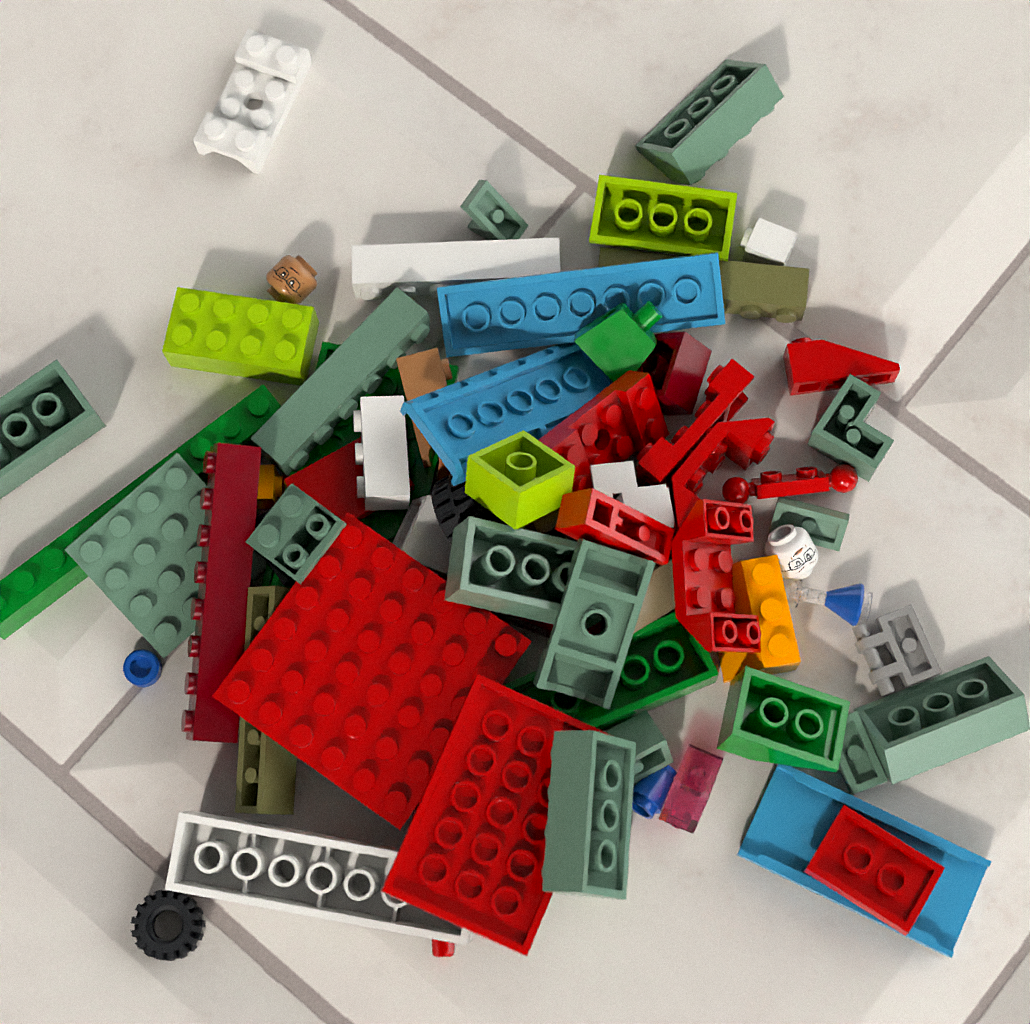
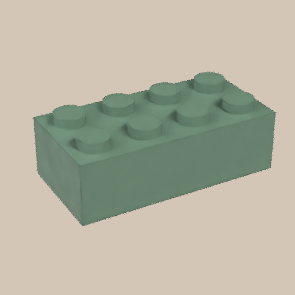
[0,359,106,499]
[444,516,602,629]

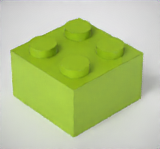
[465,430,575,530]

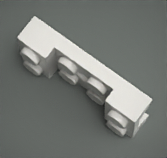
[193,29,312,175]

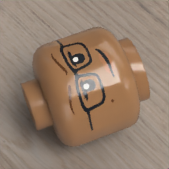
[266,254,318,305]

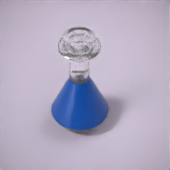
[787,579,873,626]

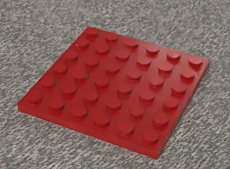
[212,512,532,830]

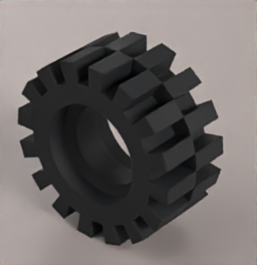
[131,890,205,961]

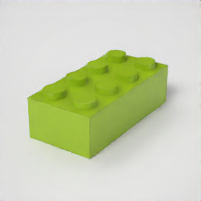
[162,287,319,386]

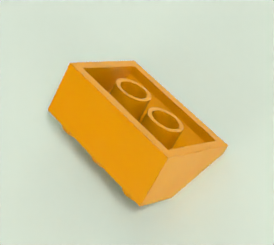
[717,555,801,683]

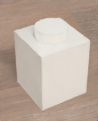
[740,218,797,266]

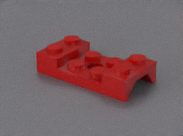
[635,359,755,488]
[539,370,669,492]

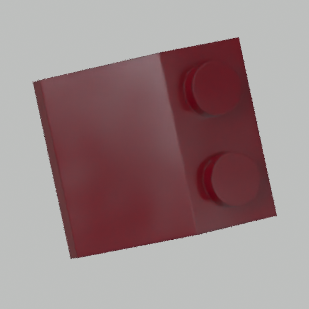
[637,331,712,416]

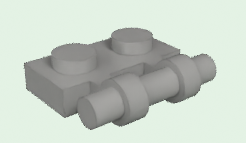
[852,605,942,697]

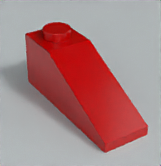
[783,337,900,396]
[555,488,675,565]

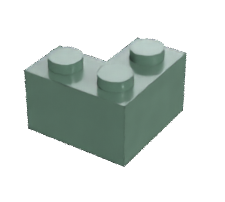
[807,374,894,482]

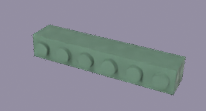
[250,287,431,476]

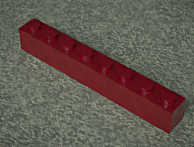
[181,443,262,743]

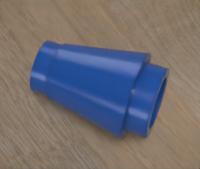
[632,765,677,819]

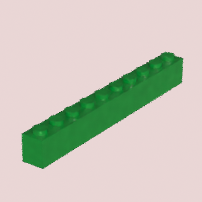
[0,384,281,640]

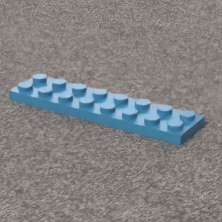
[437,252,726,357]

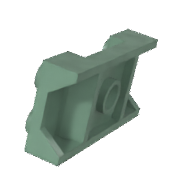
[533,538,656,709]

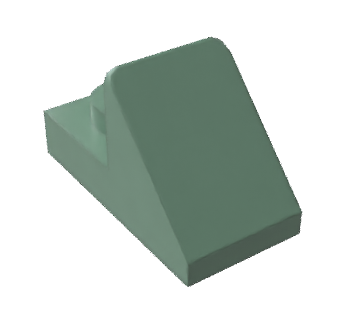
[460,180,529,240]

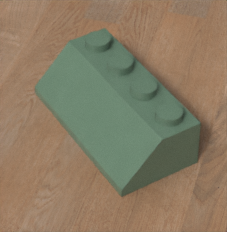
[635,60,784,185]
[854,656,1030,785]
[542,730,636,900]

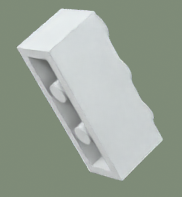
[353,396,410,511]

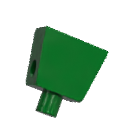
[574,301,663,382]

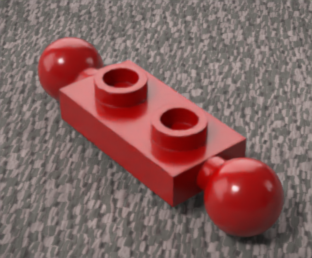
[722,464,858,504]

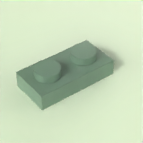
[769,497,850,551]
[839,711,888,796]

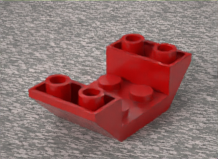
[669,417,775,539]
[671,499,761,653]

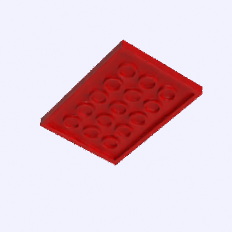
[381,674,613,956]

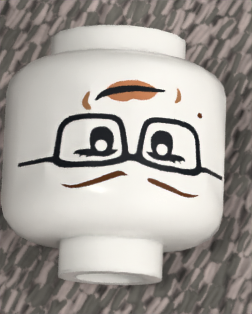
[764,524,819,580]

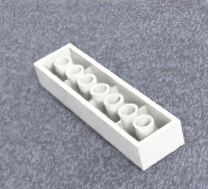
[165,810,473,945]

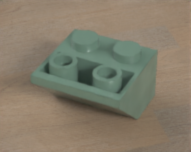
[246,483,347,584]

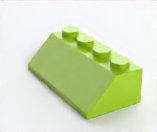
[589,175,738,261]

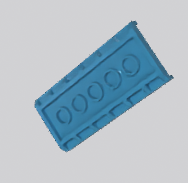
[400,342,613,486]
[737,764,992,958]

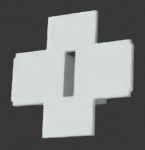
[573,461,675,539]

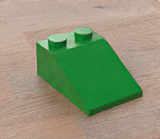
[717,666,850,772]

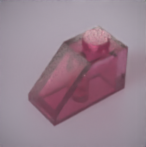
[658,744,724,834]

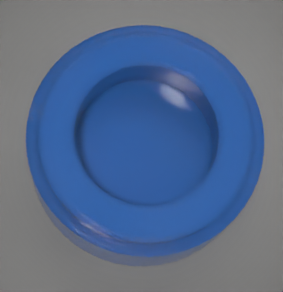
[123,649,162,687]

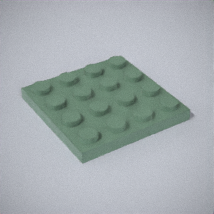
[64,453,267,658]

